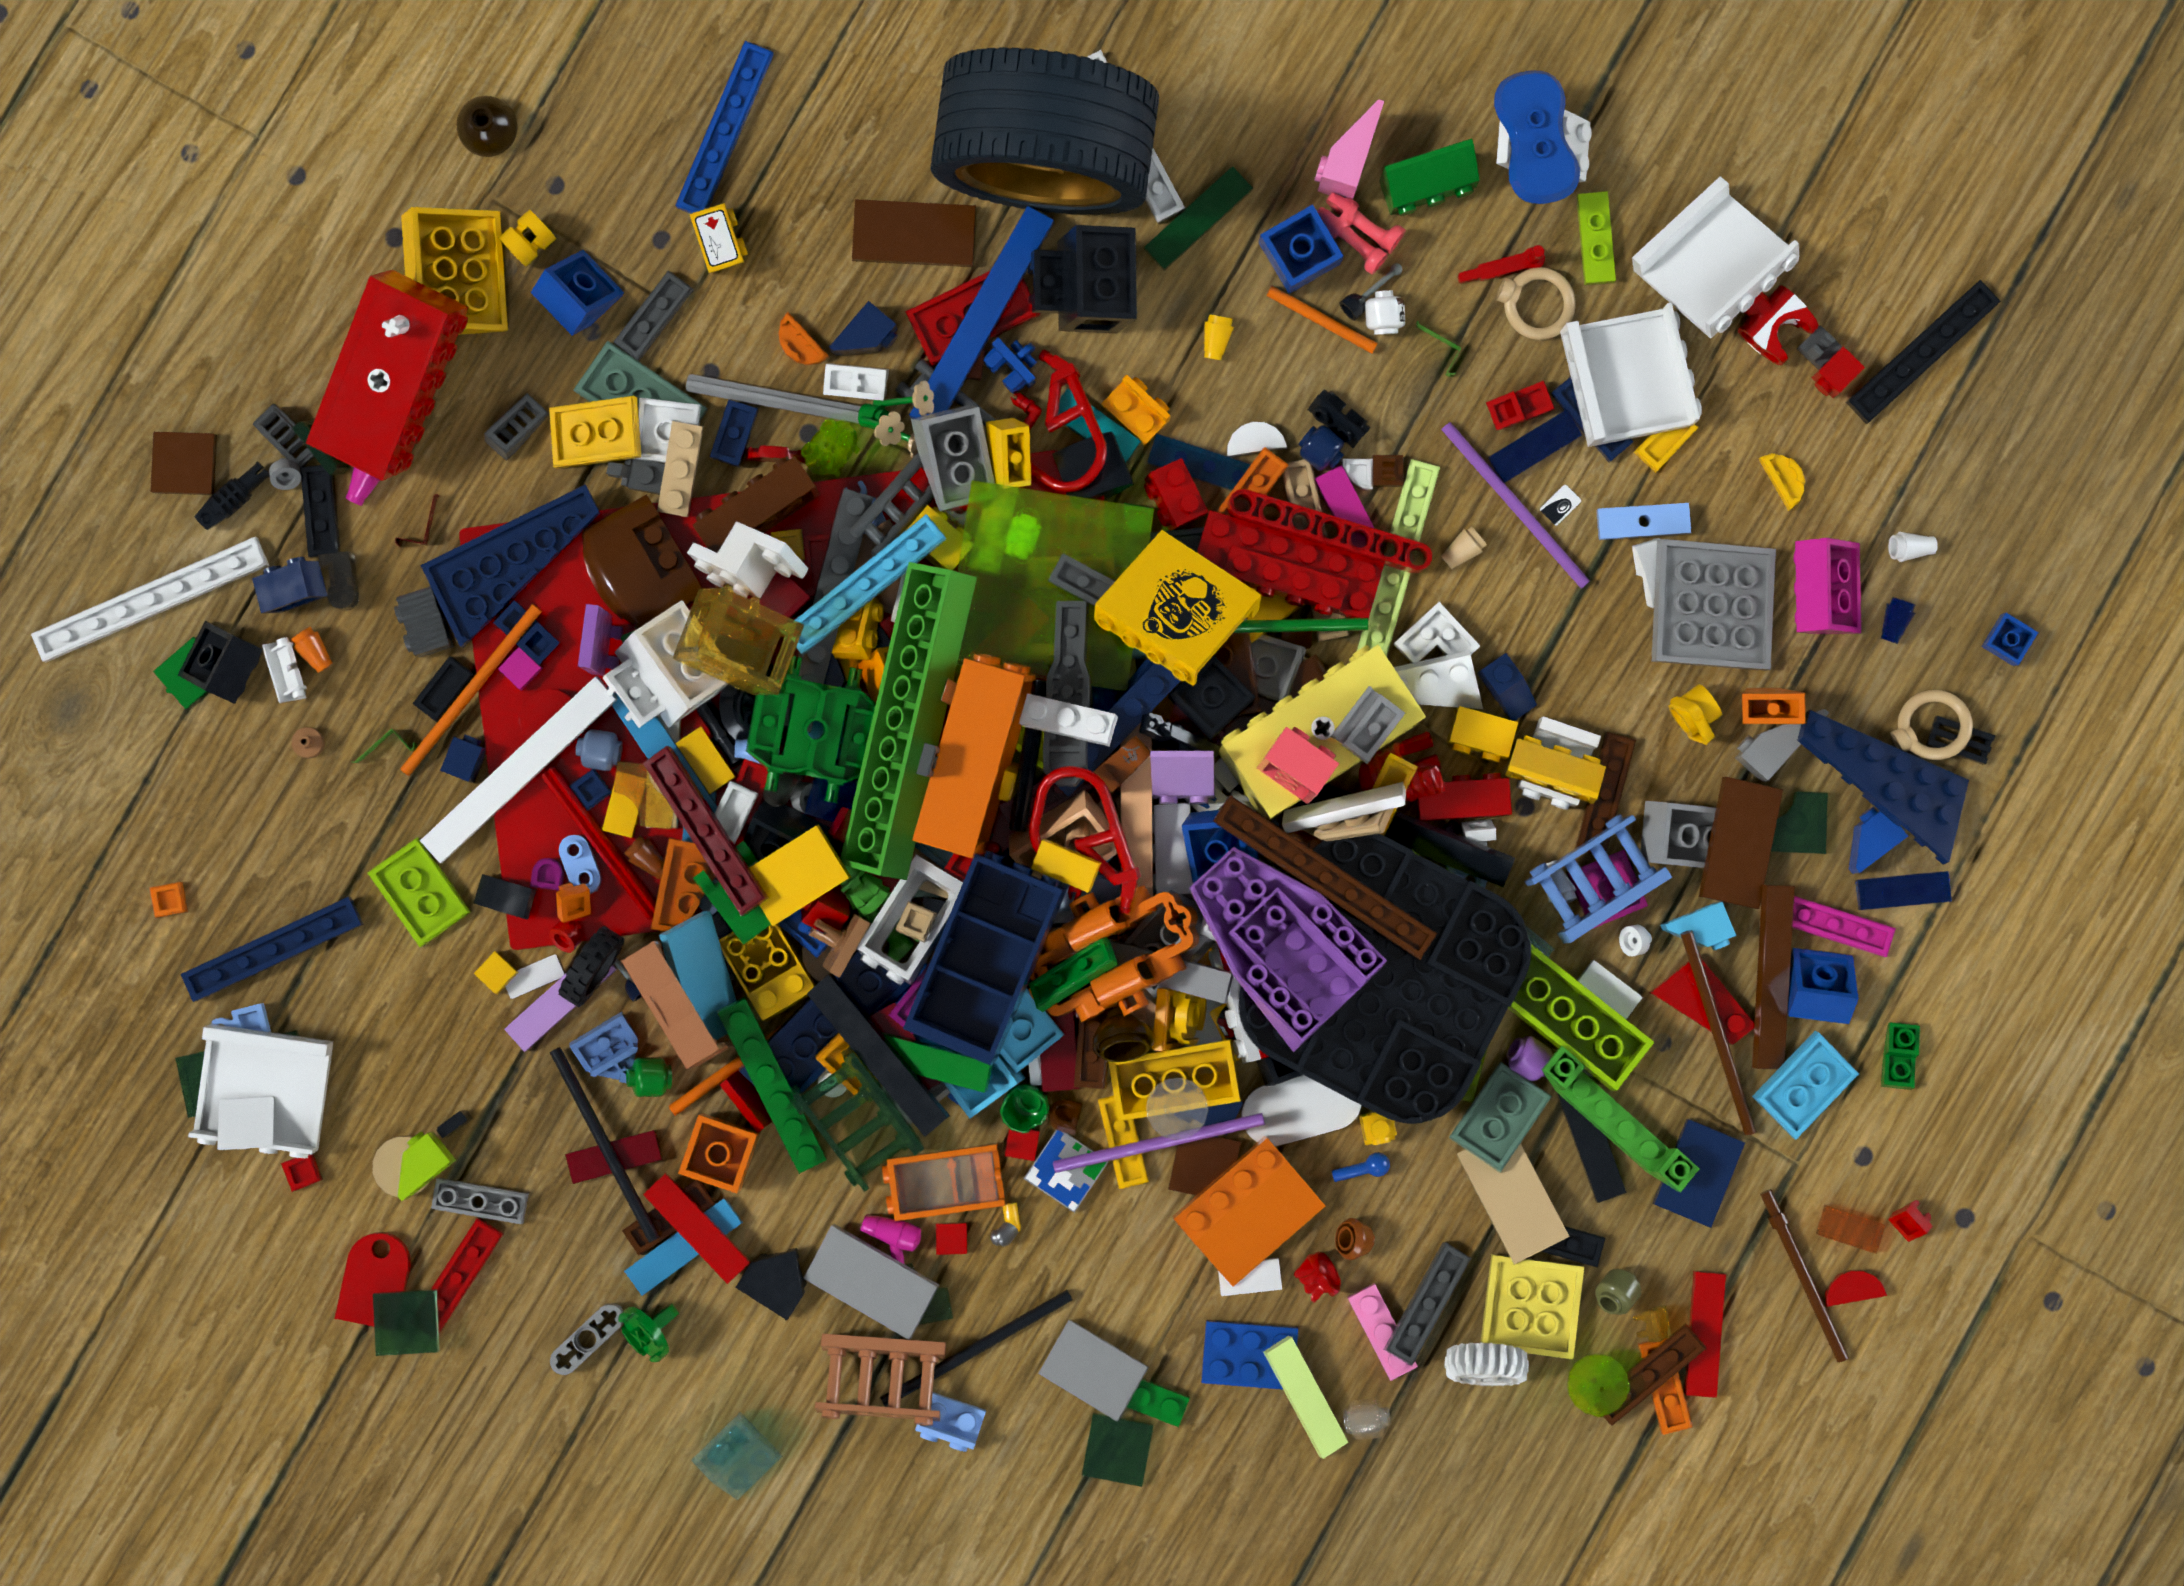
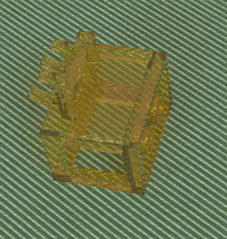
[672,584,804,695]

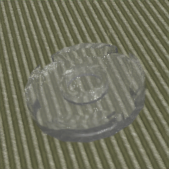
[1146,1077,1209,1140]

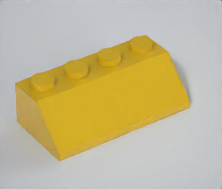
[1108,1039,1241,1122]

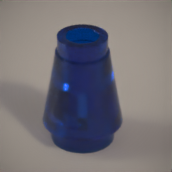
[1881,597,1916,644]

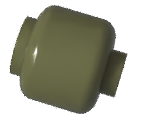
[1595,1269,1642,1315]

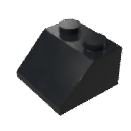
[178,621,263,704]

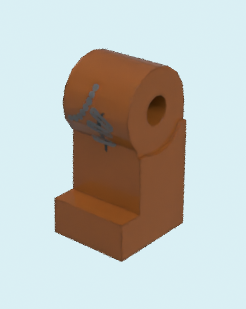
[1094,735,1150,793]

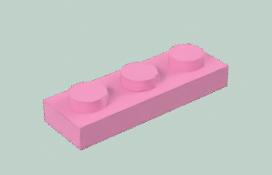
[1347,1283,1418,1381]

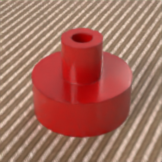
[549,921,581,953]

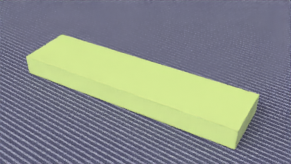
[1263,1336,1349,1459]

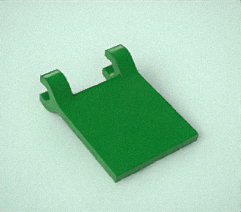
[693,841,771,945]

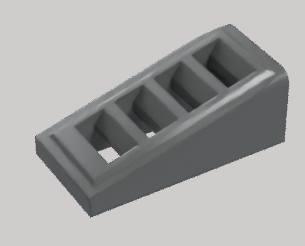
[484,394,549,461]
[253,404,315,467]

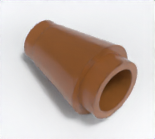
[624,835,665,880]

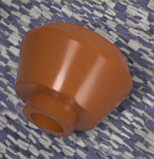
[1335,1218,1375,1260]

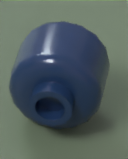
[1298,425,1344,471]

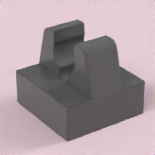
[1797,325,1842,370]

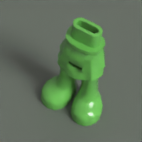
[840,866,919,962]

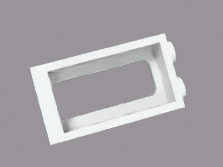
[856,855,963,985]

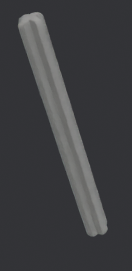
[686,374,862,424]

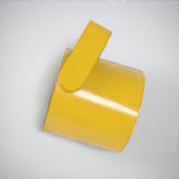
[1668,684,1722,745]

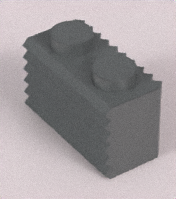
[394,586,454,658]

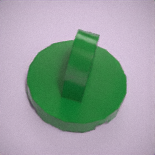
[618,1303,679,1362]

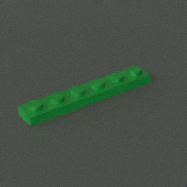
[717,997,827,1174]

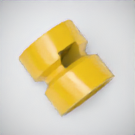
[498,209,557,267]

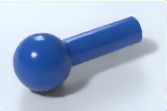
[1332,1152,1390,1182]

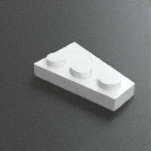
[1394,650,1483,709]

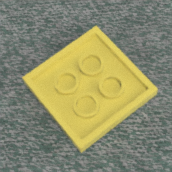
[1481,1254,1584,1359]

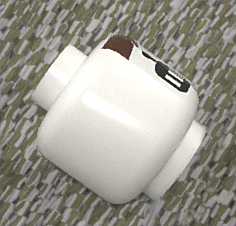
[1365,290,1405,335]

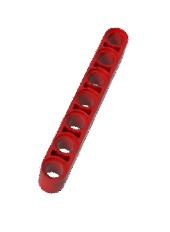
[1227,489,1432,573]

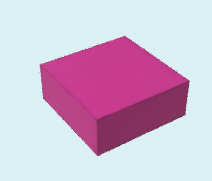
[498,647,543,691]

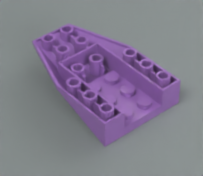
[1189,847,1387,1052]

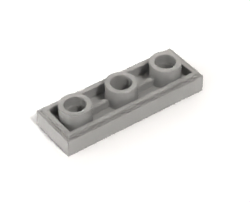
[431,1178,529,1224]

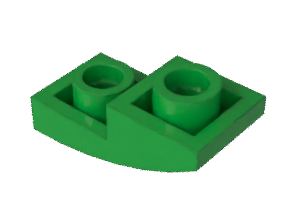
[1881,1022,1920,1090]

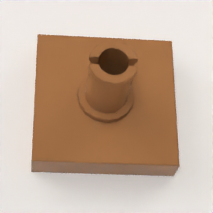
[809,912,870,978]

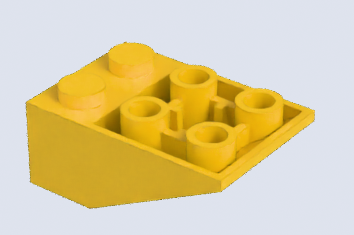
[719,924,816,1022]

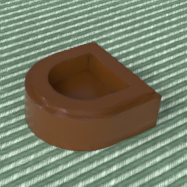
[1048,1099,1083,1135]

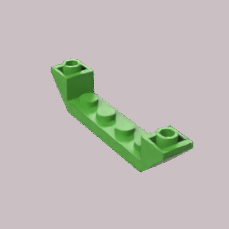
[1541,1046,1700,1192]

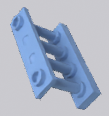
[1524,814,1672,944]

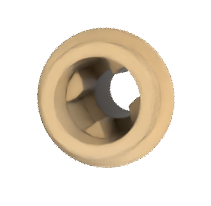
[1441,526,1487,569]

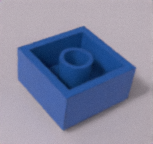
[1981,613,2039,666]

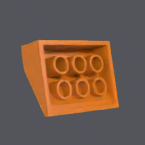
[1173,1136,1326,1287]

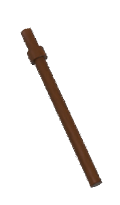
[1760,1189,1849,1363]

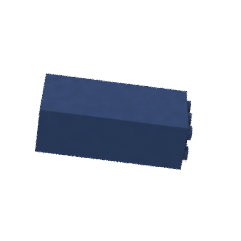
[903,850,1067,1065]

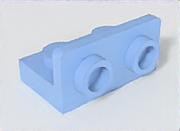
[915,1392,986,1452]

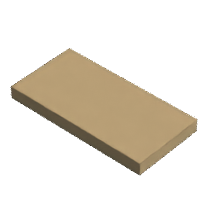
[1457,1143,1570,1265]

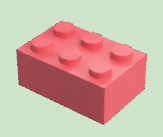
[1256,727,1339,804]

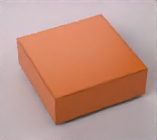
[150,882,188,918]

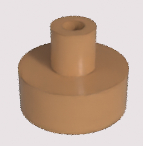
[292,727,325,758]

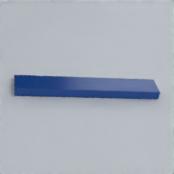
[675,41,774,214]

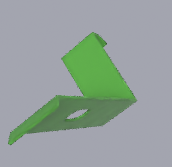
[1416,321,1461,377]
[351,729,417,763]

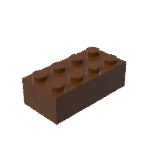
[693,456,820,553]

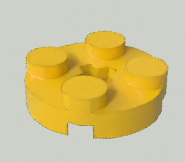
[1170,990,1207,1046]

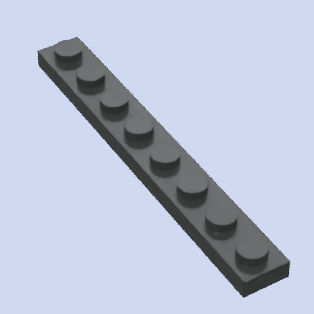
[784,488,873,733]

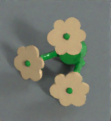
[858,380,934,458]

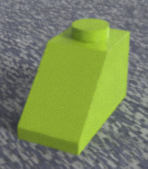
[398,1131,456,1201]

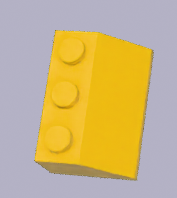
[1505,736,1606,804]

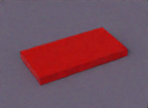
[905,270,1040,367]

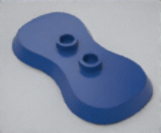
[1494,70,1580,204]

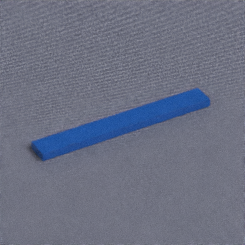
[909,206,1054,418]

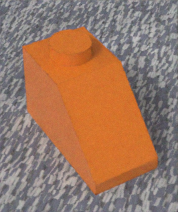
[1742,688,1806,724]

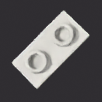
[262,637,307,703]

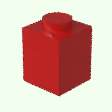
[1811,346,1865,398]
[801,890,849,933]

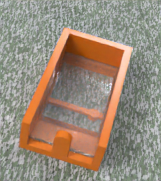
[882,1143,1006,1221]

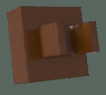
[1372,455,1403,487]

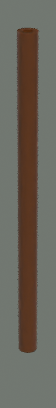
[1681,930,1757,1135]

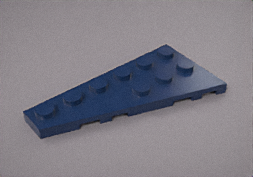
[421,484,600,648]
[1797,710,1969,865]

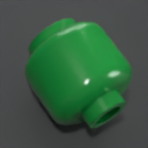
[626,1057,672,1097]

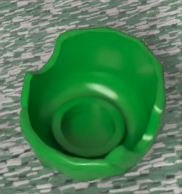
[1000,1084,1050,1133]

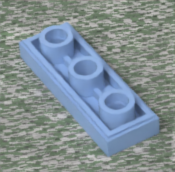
[1596,503,1691,540]

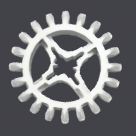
[1445,1342,1529,1387]

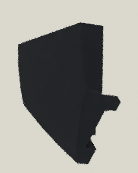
[735,1248,807,1320]

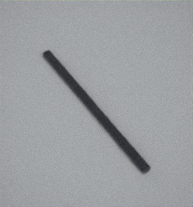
[550,1047,660,1243]
[880,1290,1073,1407]

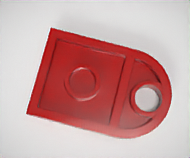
[334,1232,411,1331]

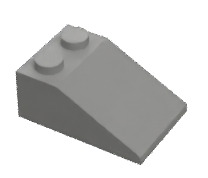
[911,405,998,511]
[1640,801,1716,868]

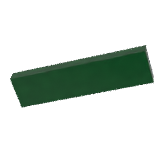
[1144,166,1253,271]

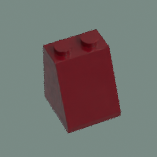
[717,571,812,647]

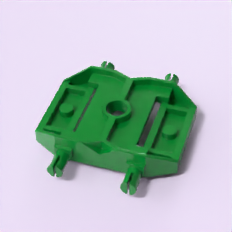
[746,655,876,803]

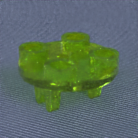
[801,418,860,477]
[1567,1353,1630,1417]

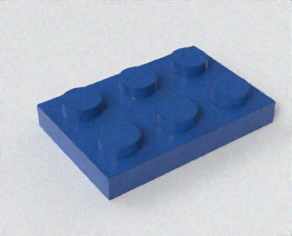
[1201,1320,1298,1390]

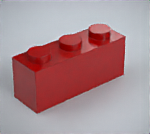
[1416,773,1512,821]

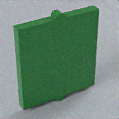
[153,637,207,709]

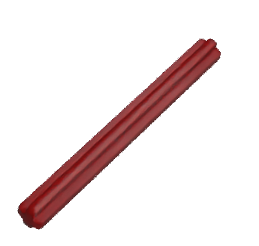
[541,767,656,920]

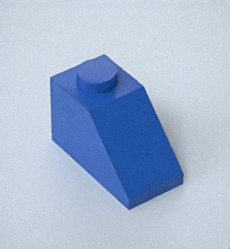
[1849,806,1908,874]

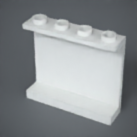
[1632,177,1799,338]

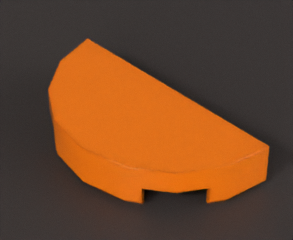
[778,312,829,365]

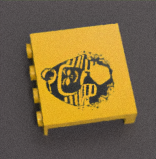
[1094,530,1262,686]

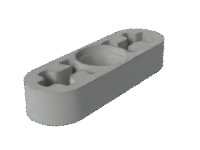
[550,1303,624,1375]

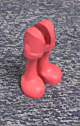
[1317,192,1406,275]

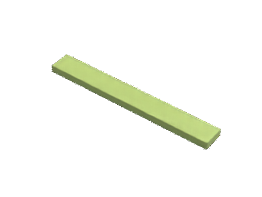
[1357,459,1440,657]

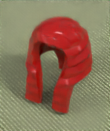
[1358,731,1445,802]

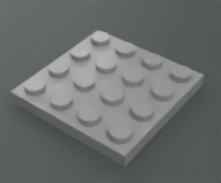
[1651,539,1776,671]

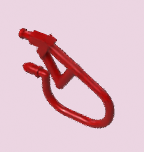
[1010,349,1107,492]
[1029,766,1141,914]

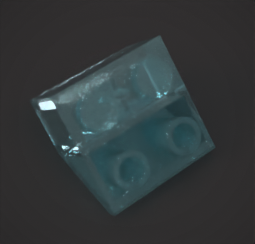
[691,1412,782,1500]

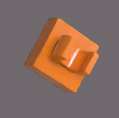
[556,882,591,923]

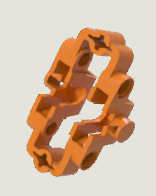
[1029,885,1200,1023]

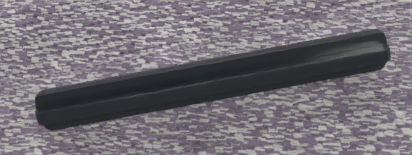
[1009,679,1046,832]

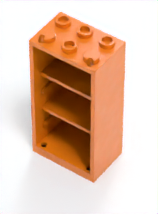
[912,654,1037,858]

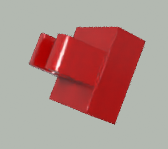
[1888,1200,1933,1242]

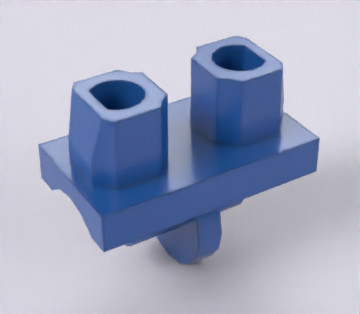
[983,337,1037,394]

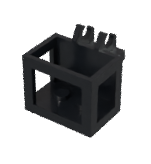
[1028,225,1137,333]

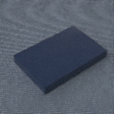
[1652,1119,1745,1228]

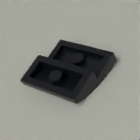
[1052,431,1134,509]

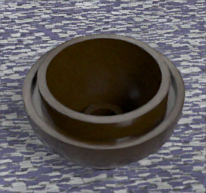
[456,96,518,157]
[1092,1007,1155,1062]

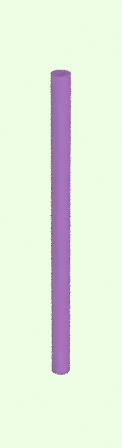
[1441,422,1590,588]
[1053,1113,1265,1173]

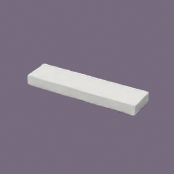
[1282,782,1406,833]

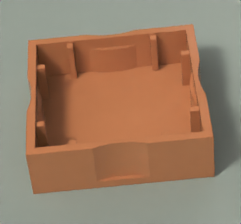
[621,941,733,1069]

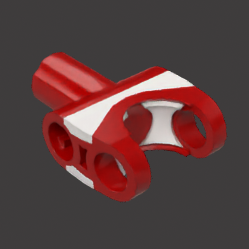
[1738,285,1819,366]

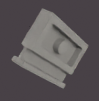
[1330,686,1405,764]

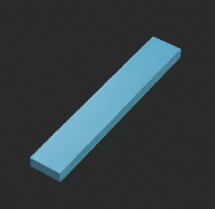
[782,514,947,656]

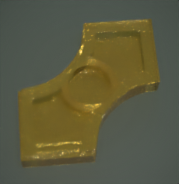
[614,761,674,830]

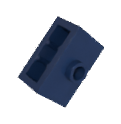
[252,557,327,614]

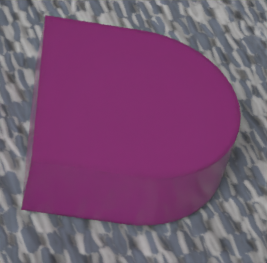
[530,858,564,890]

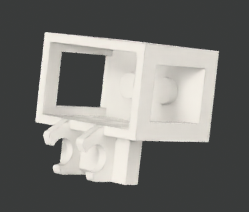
[603,600,737,728]

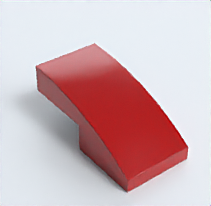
[1486,380,1555,431]

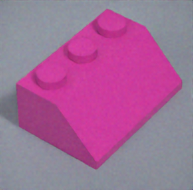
[1793,538,1861,634]

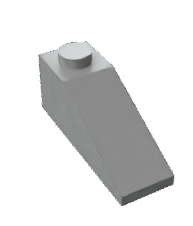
[1735,709,1829,782]

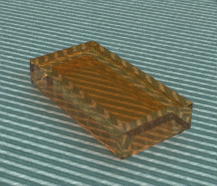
[1816,1205,1886,1254]

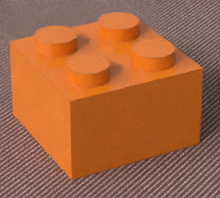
[678,1113,760,1194]

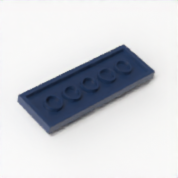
[739,950,910,1099]

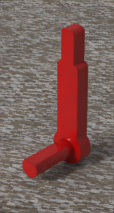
[1457,245,1545,283]

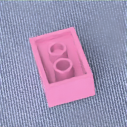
[1314,99,1384,200]

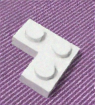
[1394,602,1480,663]

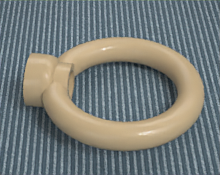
[1496,267,1576,340]
[1890,690,1973,760]

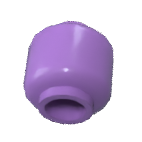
[1507,1036,1553,1081]

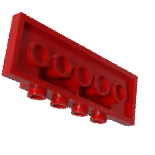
[1197,510,1385,619]

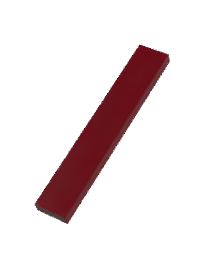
[643,746,769,916]

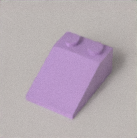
[1150,751,1215,804]

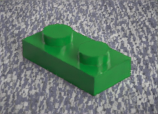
[1127,1379,1190,1427]

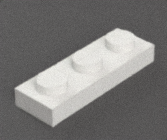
[1019,693,1118,747]

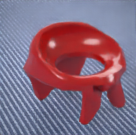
[1294,1251,1341,1303]

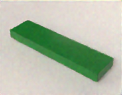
[881,1032,993,1093]

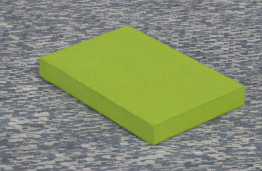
[367,837,471,947]

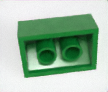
[1379,138,1480,216]

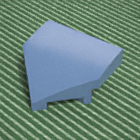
[569,1012,639,1083]

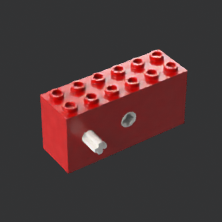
[306,269,469,481]

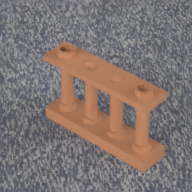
[815,1334,946,1426]

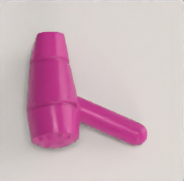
[861,1214,921,1264]

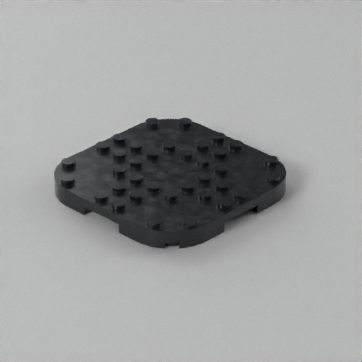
[1237,834,1531,1124]

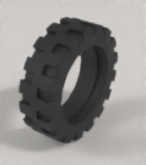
[558,926,625,1007]

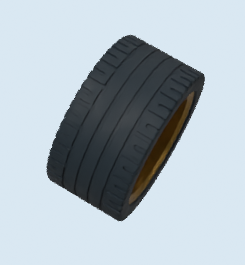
[930,47,1159,215]

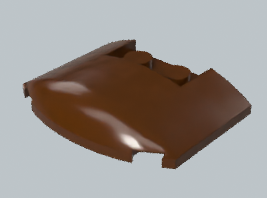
[582,494,706,629]

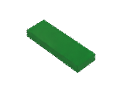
[1028,938,1118,1012]

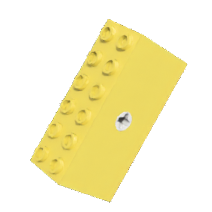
[1219,645,1426,821]

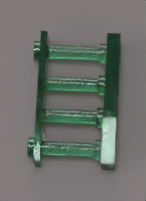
[790,1046,925,1192]

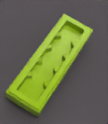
[1576,191,1616,285]

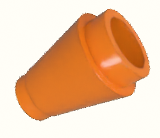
[290,626,333,673]

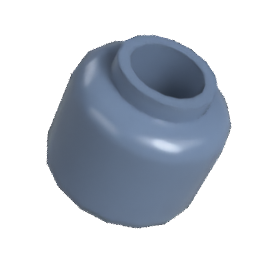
[575,729,623,771]

